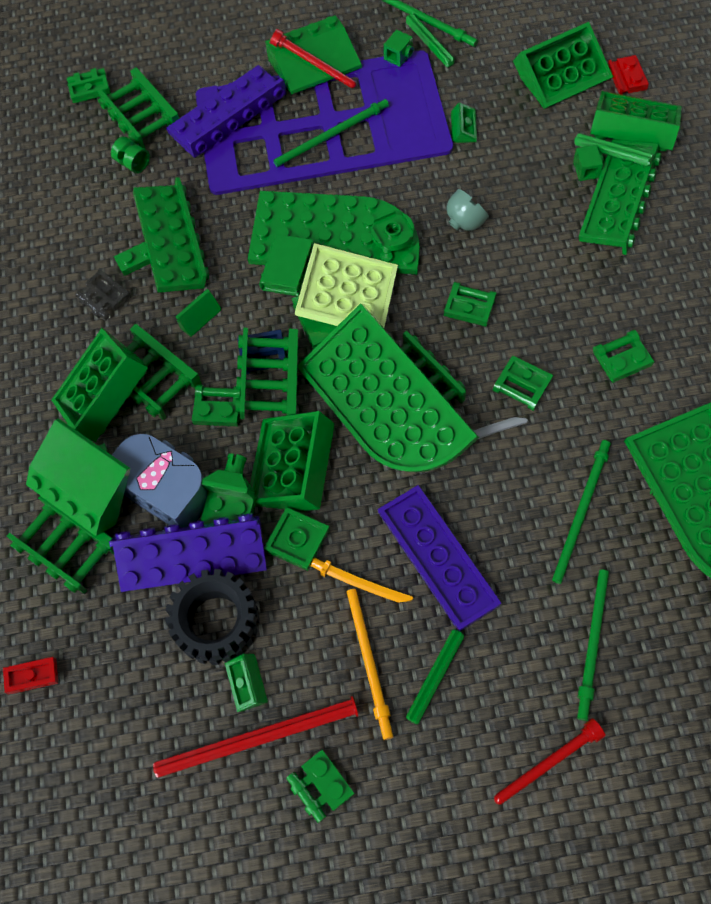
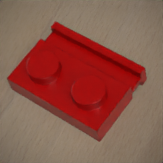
[608,55,649,95]

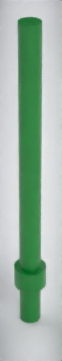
[382,0,478,47]
[577,570,609,721]

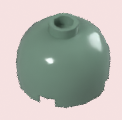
[446,189,489,231]

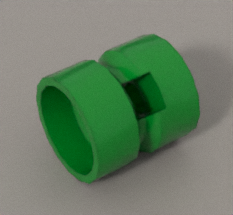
[111,136,150,174]

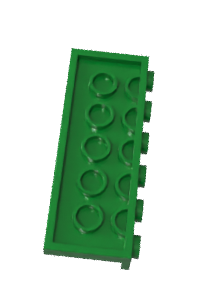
[579,140,662,255]
[133,177,209,293]

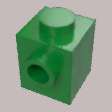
[383,30,414,67]
[573,145,603,181]

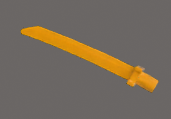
[311,558,413,603]

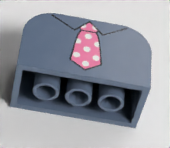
[112,434,208,528]

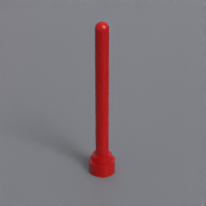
[270,29,356,88]
[494,718,606,805]

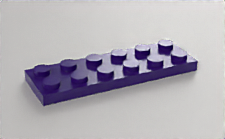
[378,485,501,631]

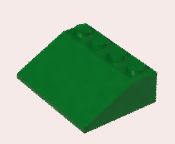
[265,15,362,95]
[513,22,613,109]
[590,91,682,151]
[51,328,148,442]
[250,411,335,511]
[26,418,131,536]

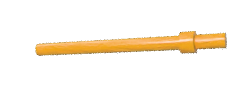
[347,589,393,740]

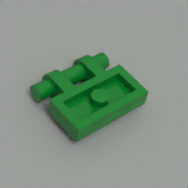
[67,68,111,103]
[286,750,355,823]

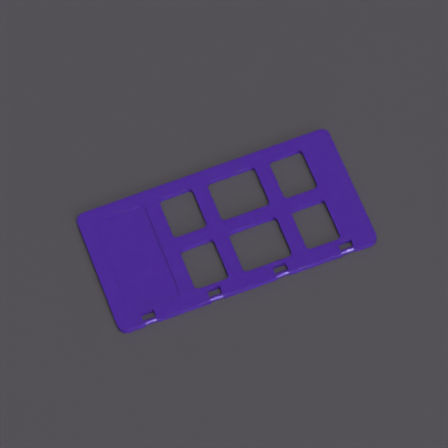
[196,50,453,195]

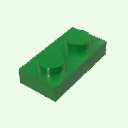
[113,242,150,276]

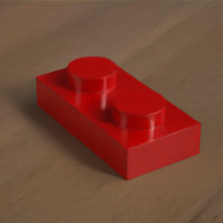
[3,657,59,695]

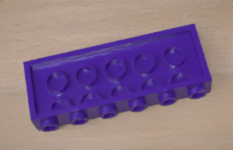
[166,65,286,158]
[109,513,267,592]

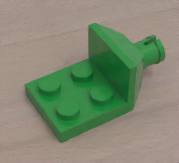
[201,453,257,524]

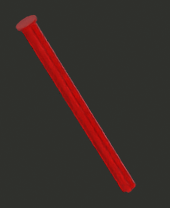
[153,696,359,777]

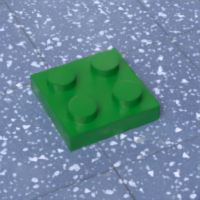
[264,507,330,571]

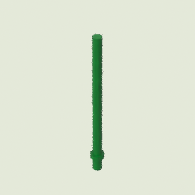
[273,99,389,167]
[552,440,611,584]

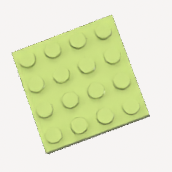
[295,243,398,327]

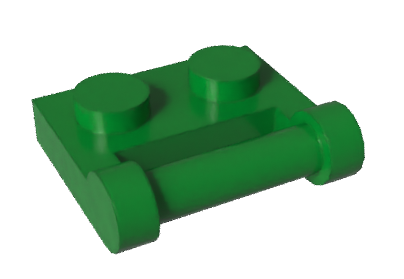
[444,282,497,327]
[593,330,654,383]
[492,355,553,411]
[192,385,241,427]

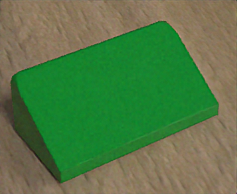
[451,103,477,143]
[176,289,221,337]
[225,653,268,712]

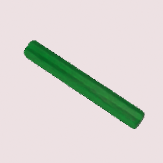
[406,13,455,68]
[574,133,653,166]
[406,629,464,724]

